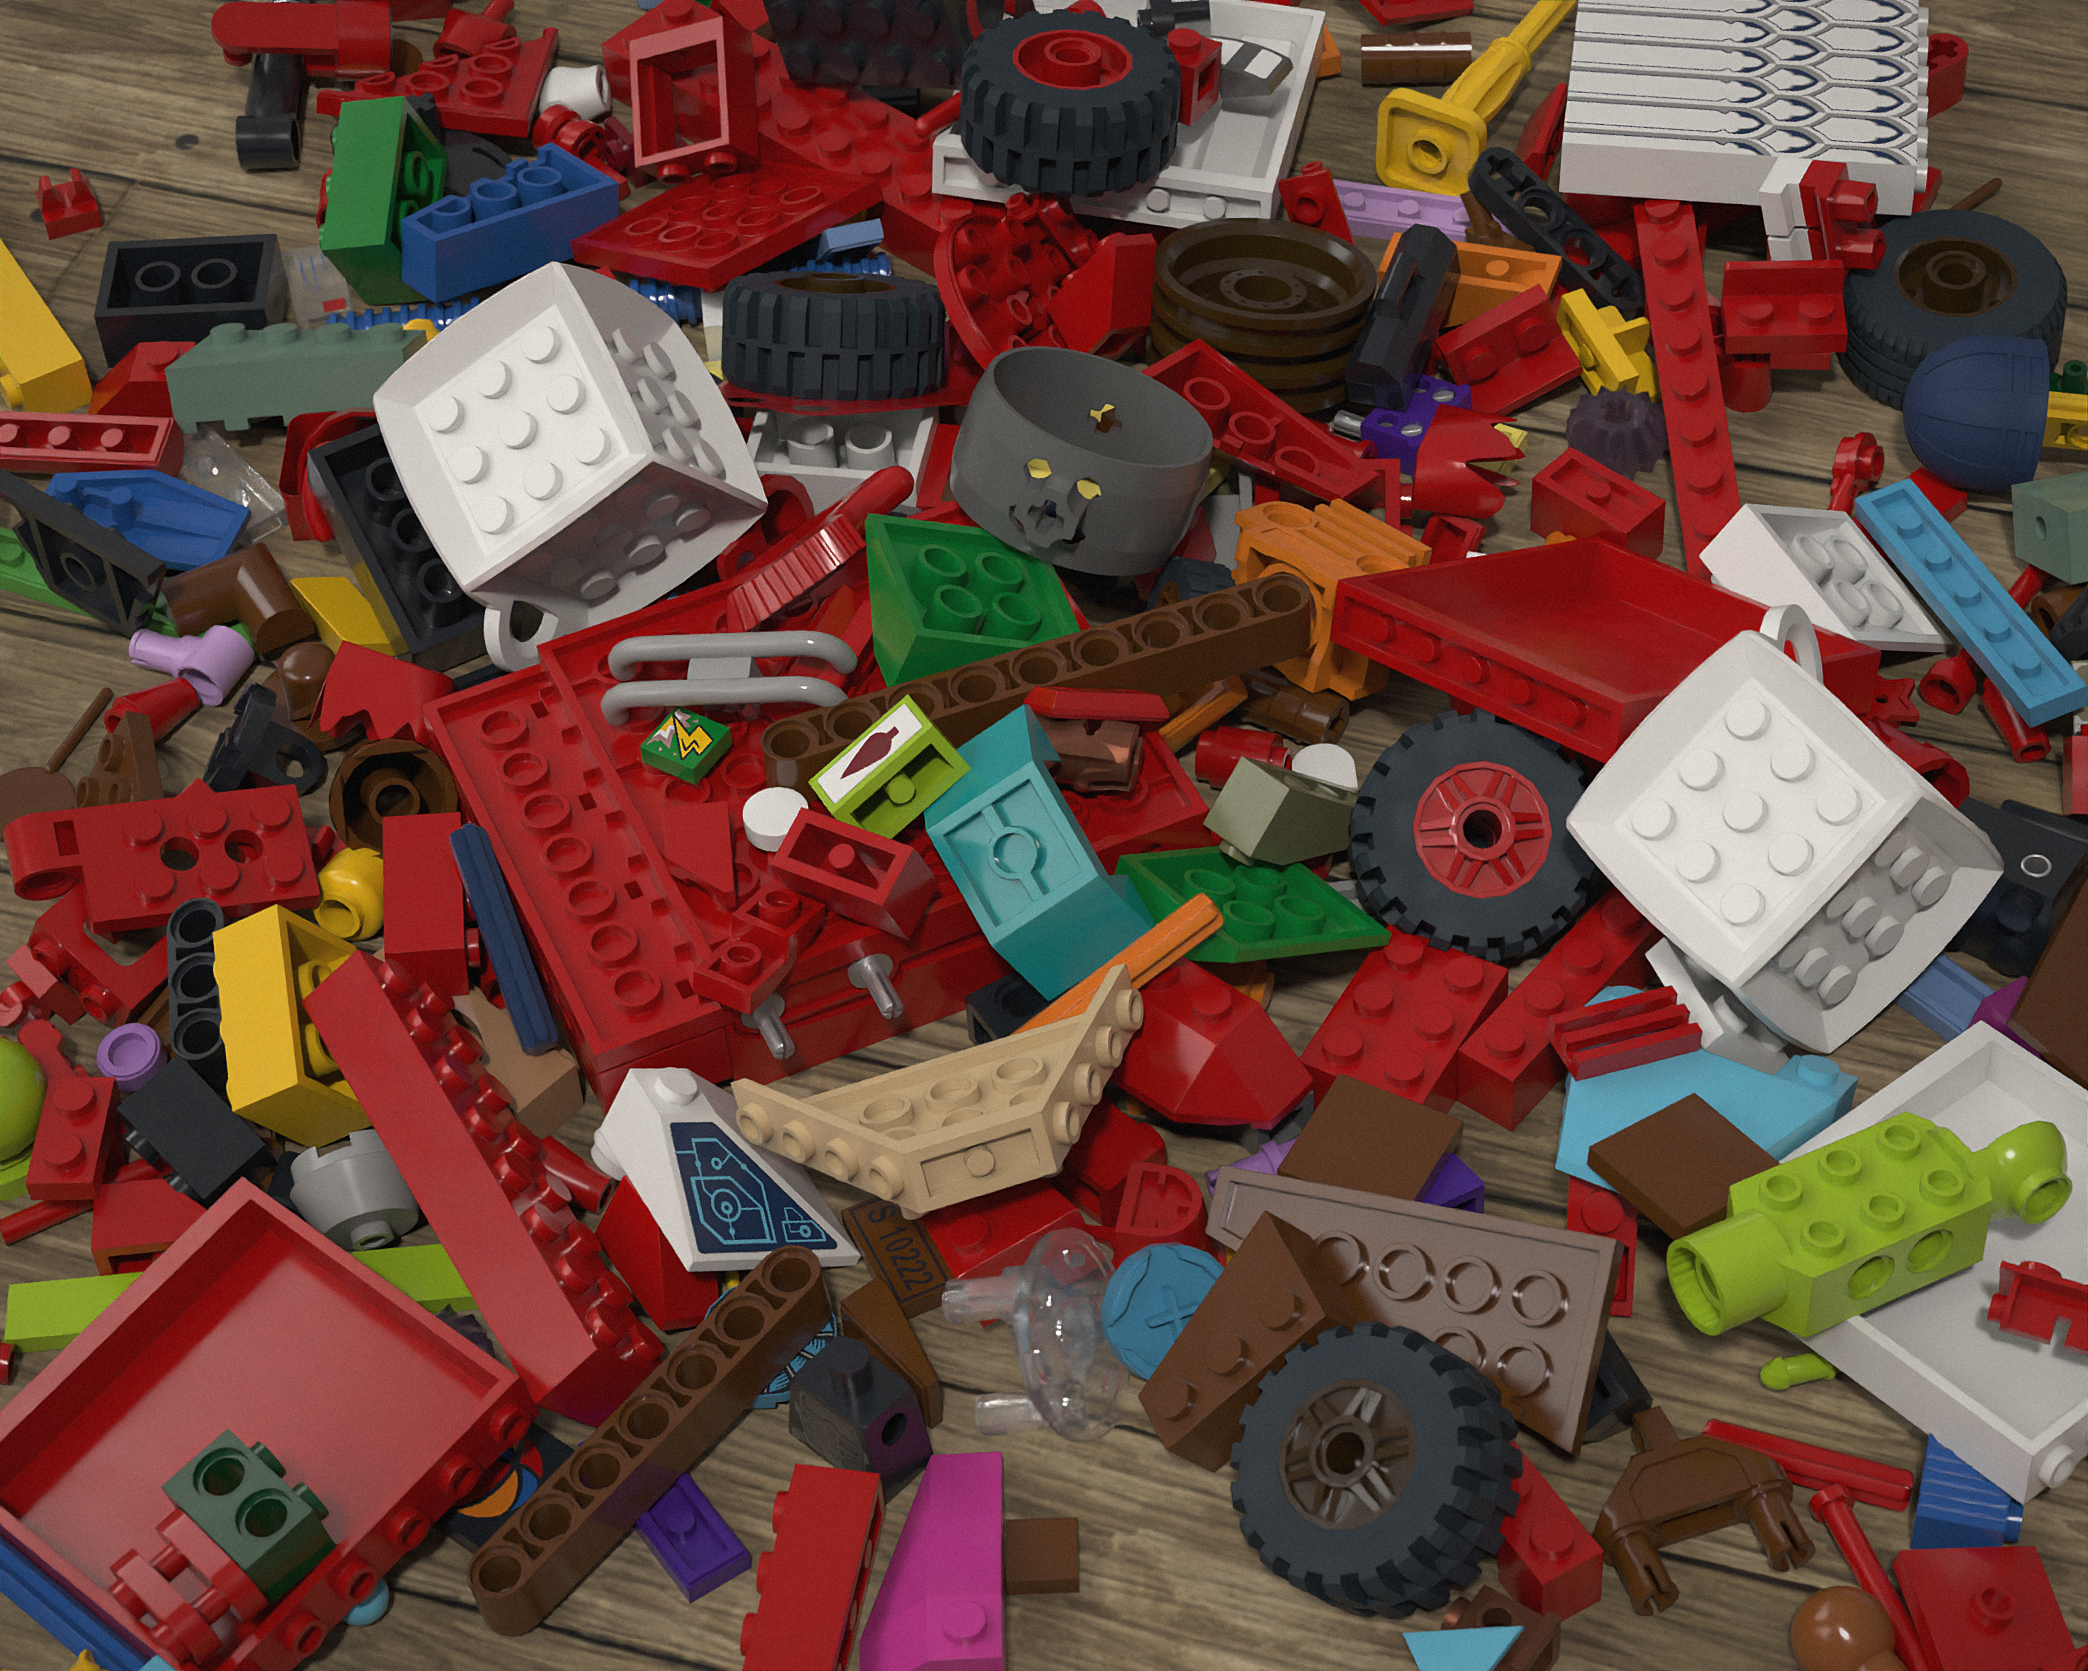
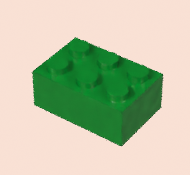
[319,96,448,306]

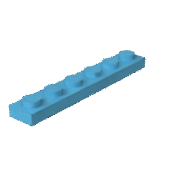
[1854,478,2088,728]

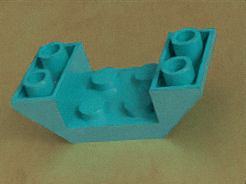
[924,704,1156,1001]

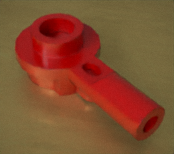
[1827,432,1885,517]

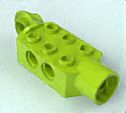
[1667,1111,2072,1338]

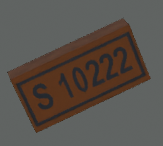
[841,1196,960,1319]

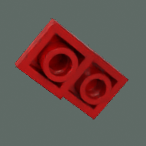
[693,882,825,1015]

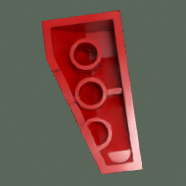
[1141,338,1380,502]

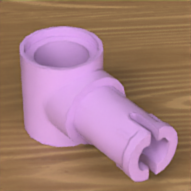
[129,625,255,706]

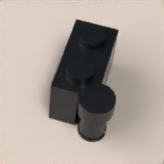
[117,1054,277,1209]

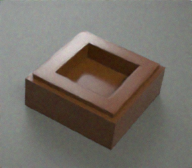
[1005,1517,1080,1595]

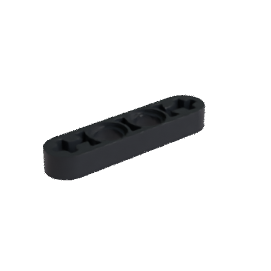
[1467,147,1646,322]

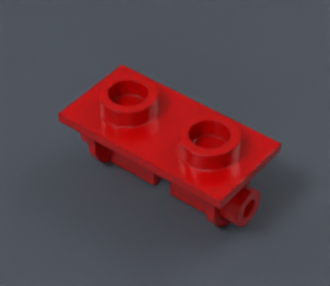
[1278,161,1358,248]
[1005,191,1099,274]
[1987,1261,2088,1356]

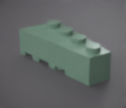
[165,323,427,435]

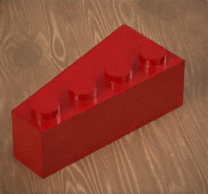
[921,1177,1105,1328]

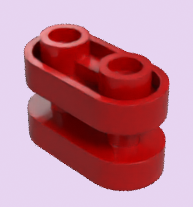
[108,1507,269,1665]

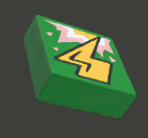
[640,706,733,785]

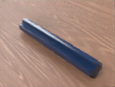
[449,823,559,1056]

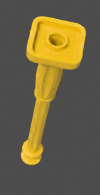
[1375,0,1579,197]

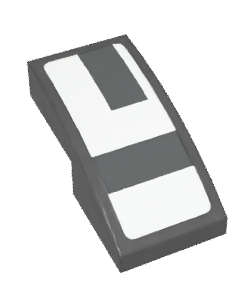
[1201,35,1294,99]

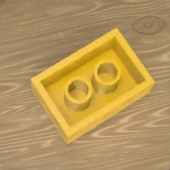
[212,904,372,1149]

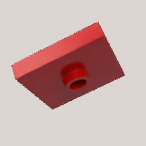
[1892,1546,2076,1671]

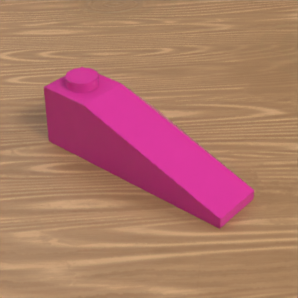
[859,1451,1007,1671]

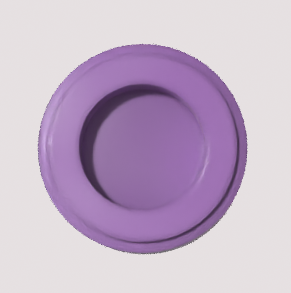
[96,1023,168,1092]

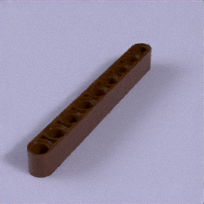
[760,574,1312,803]

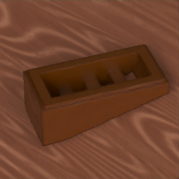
[840,1276,943,1429]

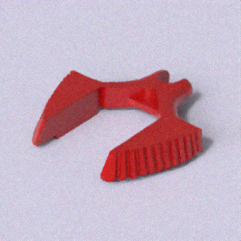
[723,465,914,633]

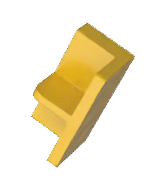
[1556,288,1662,418]

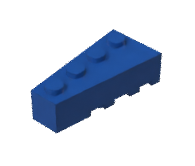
[401,142,619,303]

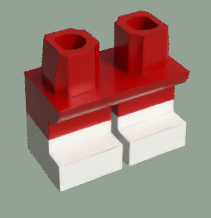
[1758,156,1887,280]

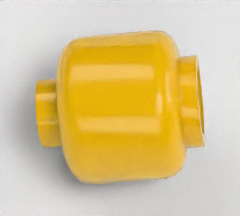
[311,848,384,941]

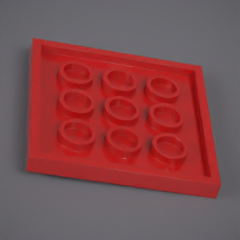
[569,158,884,293]

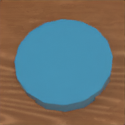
[1101,1242,1225,1379]

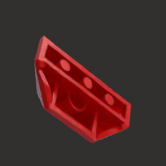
[1067,956,1314,1130]

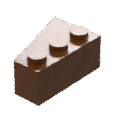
[1138,1210,1361,1473]

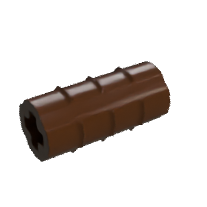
[1361,30,1472,86]
[1228,666,1350,745]

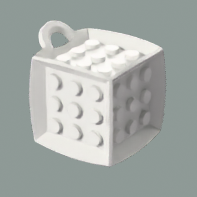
[372,261,768,673]
[1566,604,2004,1055]

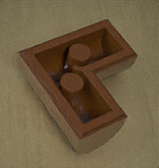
[158,543,315,655]

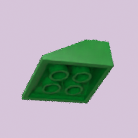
[865,513,1081,688]
[1114,846,1392,963]

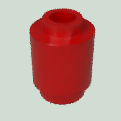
[1195,725,1292,789]

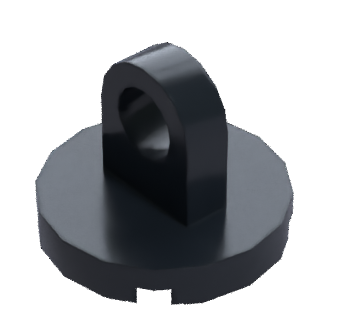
[202,682,323,797]

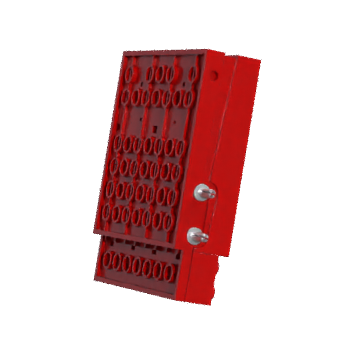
[421,500,1211,1117]

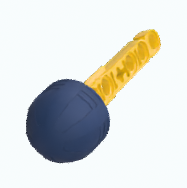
[1903,334,2088,494]

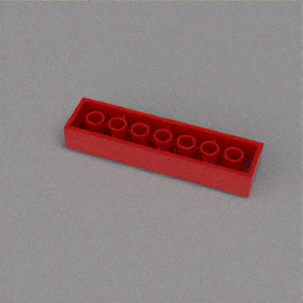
[301,949,664,1428]

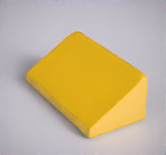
[289,577,396,657]

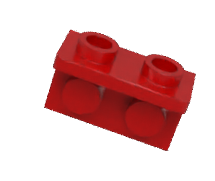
[1720,259,1848,354]

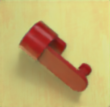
[211,0,392,82]

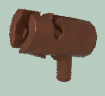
[994,710,1143,792]

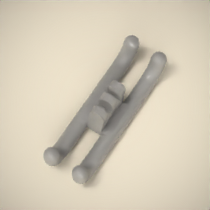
[601,630,858,727]

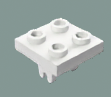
[1645,937,1789,1076]

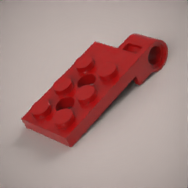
[3,784,320,935]

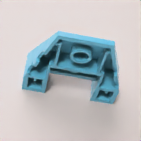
[1555,986,1859,1193]

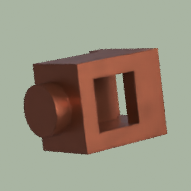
[1440,1584,1561,1671]

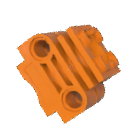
[1231,498,1432,701]

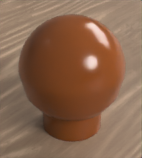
[1791,1586,1909,1671]

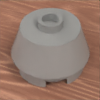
[290,1129,419,1251]

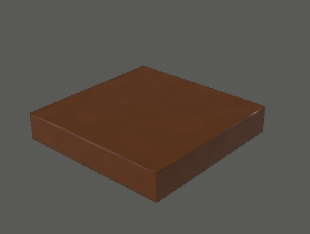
[1277,1073,1463,1202]
[1587,1092,1780,1240]

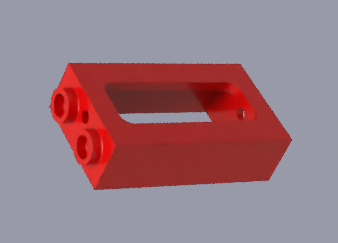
[27,777,260,1029]

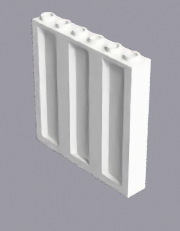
[932,0,1326,228]

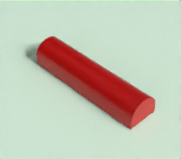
[0,411,185,478]

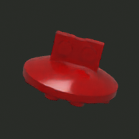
[934,213,1070,409]

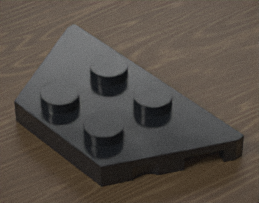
[0,468,166,638]

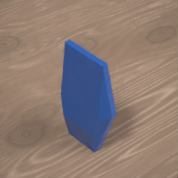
[44,469,252,572]

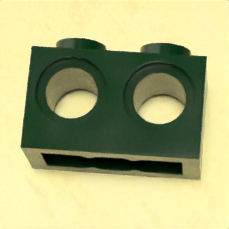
[161,1428,337,1607]

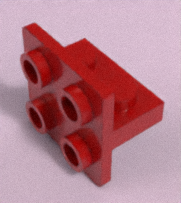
[1435,284,1583,416]

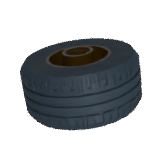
[1838,209,2067,412]

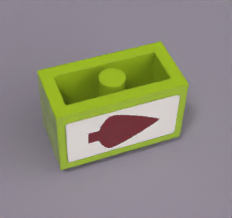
[808,694,972,839]

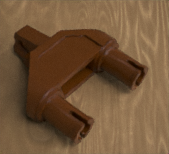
[1593,1406,1816,1616]

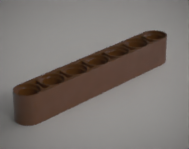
[466,1245,833,1636]

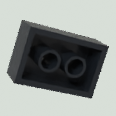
[94,234,288,368]

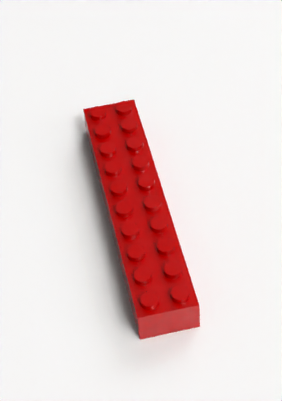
[601,0,1078,279]

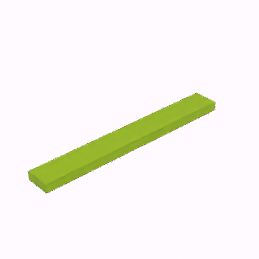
[4,1244,479,1354]

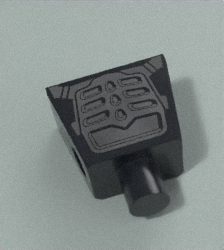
[788,1336,934,1506]

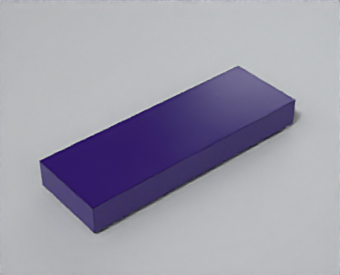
[578,1435,752,1604]

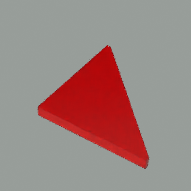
[317,27,559,138]

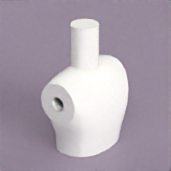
[534,65,611,120]

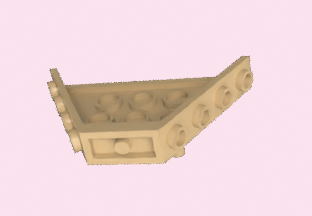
[731,963,1144,1220]

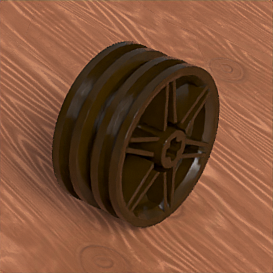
[1145,218,1377,414]

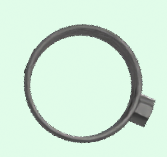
[950,346,1213,576]

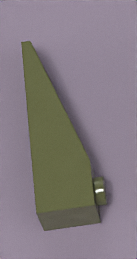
[1203,756,1359,866]

